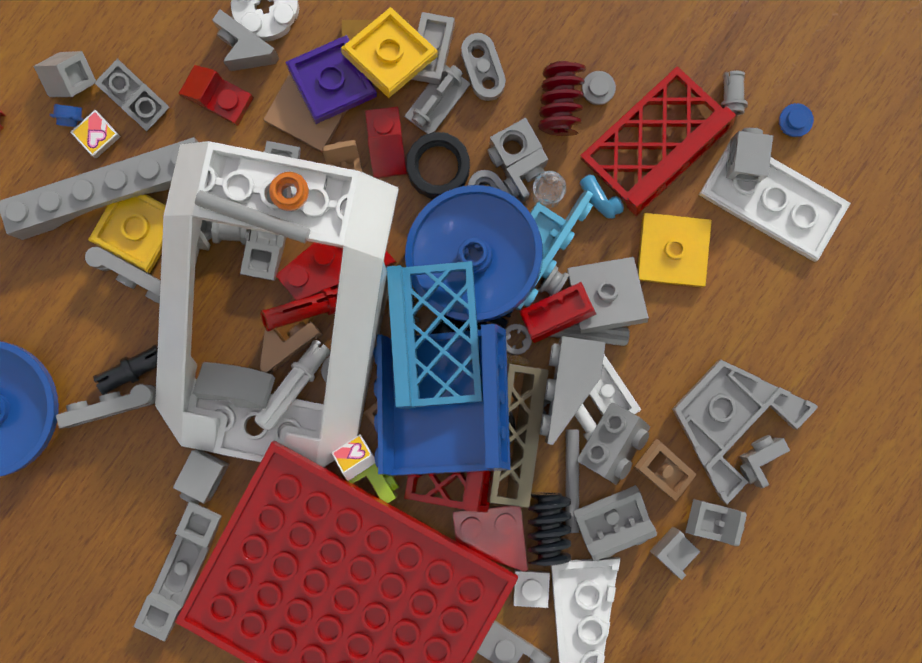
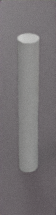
[195,190,310,244]
[565,429,579,533]

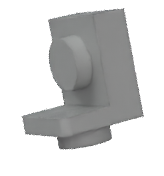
[503,148,548,203]

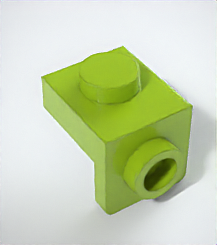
[346,464,399,503]

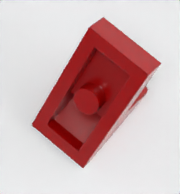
[178,65,254,126]
[365,106,407,178]

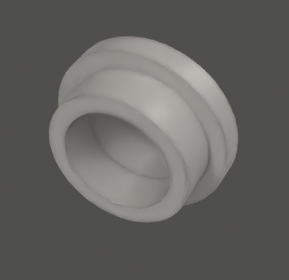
[582,71,616,105]

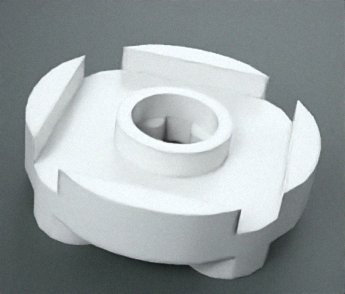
[231,0,299,41]

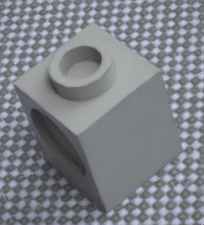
[487,118,542,172]
[726,128,773,183]
[173,449,229,504]

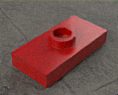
[519,282,597,343]

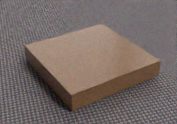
[263,73,347,153]

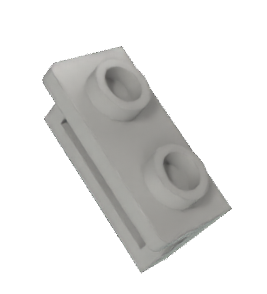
[578,403,651,485]
[573,485,657,561]

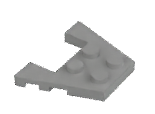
[672,360,818,504]

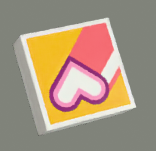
[71,110,121,158]
[332,434,375,481]

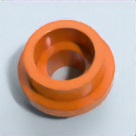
[269,172,309,211]

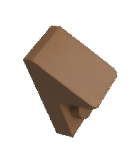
[260,321,323,374]
[633,439,697,501]

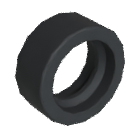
[406,132,470,199]

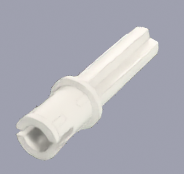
[255,340,330,431]

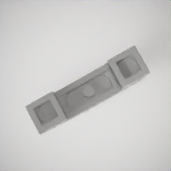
[240,141,301,281]
[133,501,222,642]

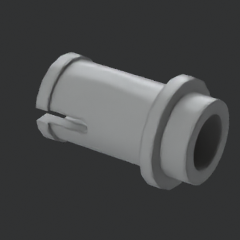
[721,70,748,116]

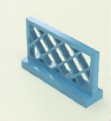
[387,261,483,409]

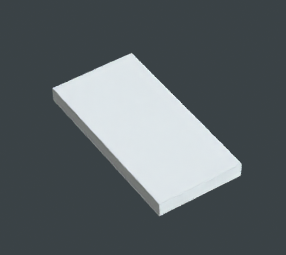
[699,140,851,262]

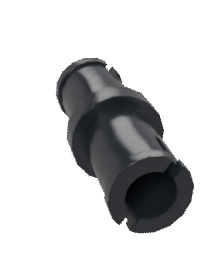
[93,345,158,395]

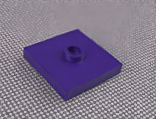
[285,35,377,124]

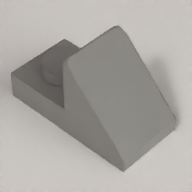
[212,10,279,71]

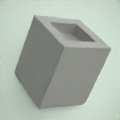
[33,51,96,97]
[650,527,700,580]

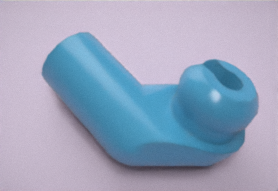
[580,175,624,219]

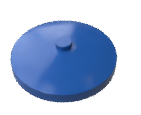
[405,185,543,323]
[0,341,59,477]

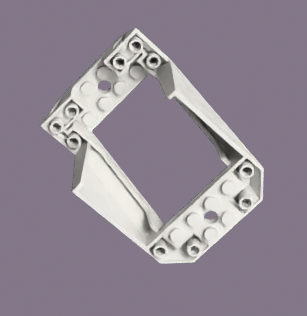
[155,141,399,468]

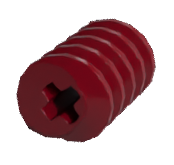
[538,61,586,136]

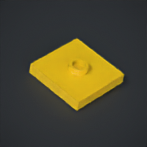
[341,7,438,98]
[88,194,166,273]
[637,213,712,288]

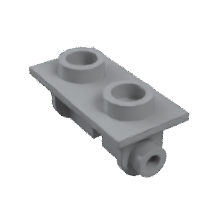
[404,65,471,134]

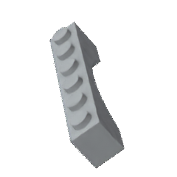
[0,137,198,240]

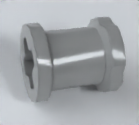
[211,222,251,245]

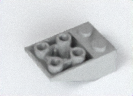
[540,336,606,445]

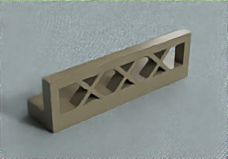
[487,364,549,508]

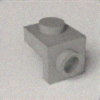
[739,435,790,488]
[686,499,747,546]

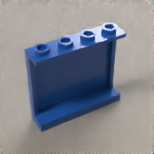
[373,324,511,476]

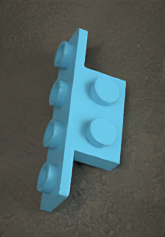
[516,190,593,310]

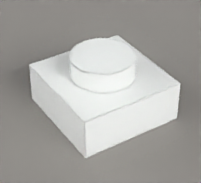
[513,569,550,608]

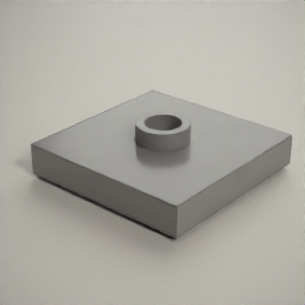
[567,257,649,334]

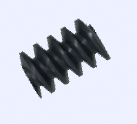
[528,492,571,566]

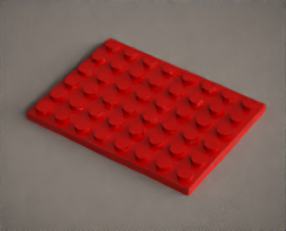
[175,440,518,663]

